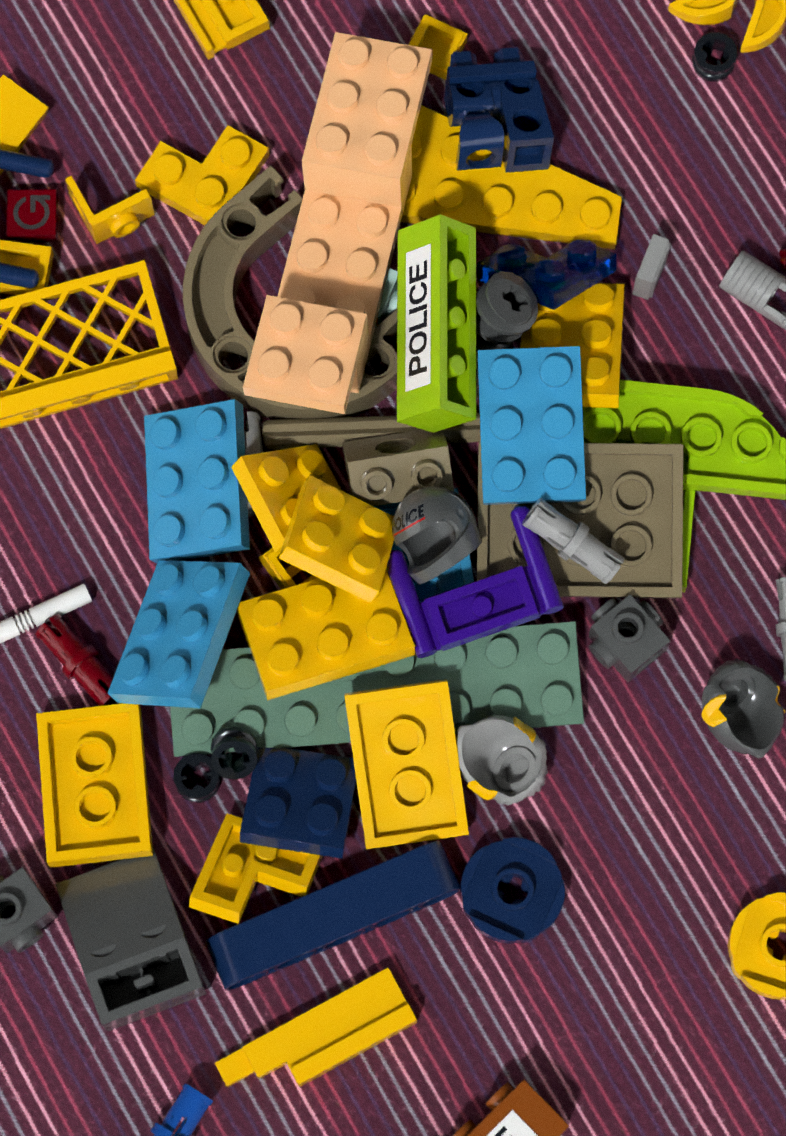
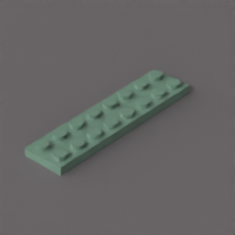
[170,621,584,757]

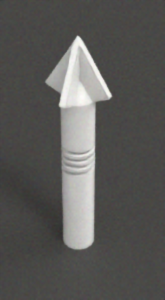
[0,584,92,644]

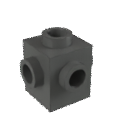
[588,594,670,682]
[0,867,58,954]

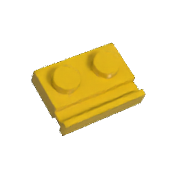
[174,0,270,60]

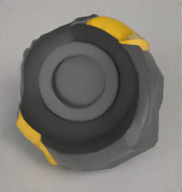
[701,658,786,759]

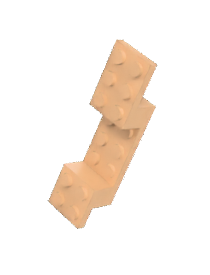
[243,32,432,414]

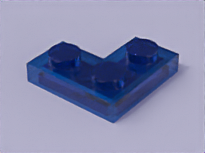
[477,239,617,310]

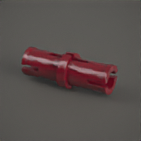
[35,614,114,706]

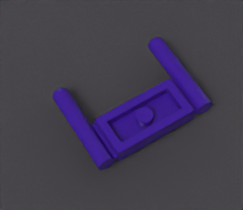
[387,506,564,658]

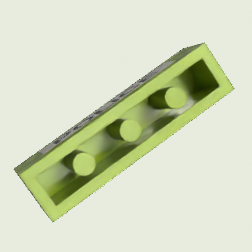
[397,214,476,433]

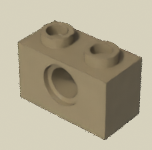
[342,429,454,506]

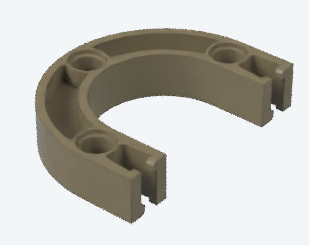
[183,166,397,420]

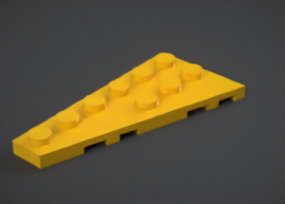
[401,105,622,250]

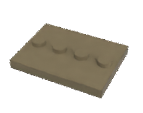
[477,442,683,598]

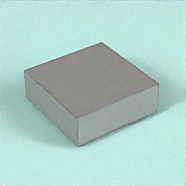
[632,234,671,300]

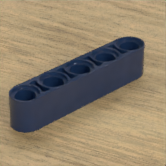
[205,841,461,991]

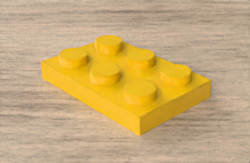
[520,282,624,408]
[237,569,415,700]
[344,679,469,849]
[36,703,153,868]

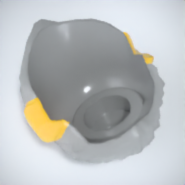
[457,714,548,806]

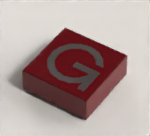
[6,189,58,242]

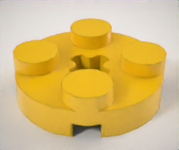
[728,892,786,1000]

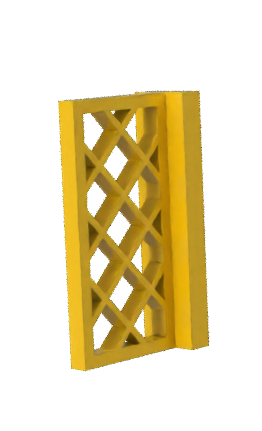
[0,260,178,429]

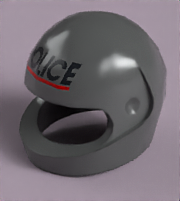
[392,486,482,585]

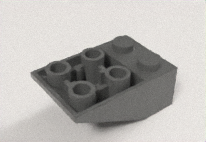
[55,848,207,1032]

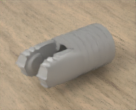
[719,250,786,330]

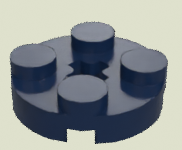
[460,837,565,944]

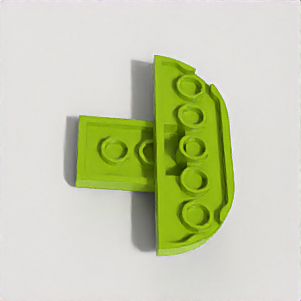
[583,380,786,593]

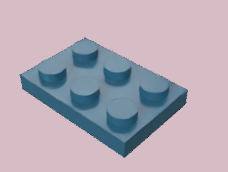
[477,346,586,505]
[144,399,250,564]
[107,560,250,709]

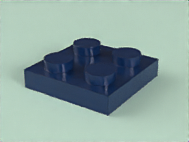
[240,747,357,859]

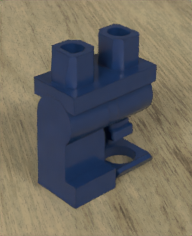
[444,47,554,173]

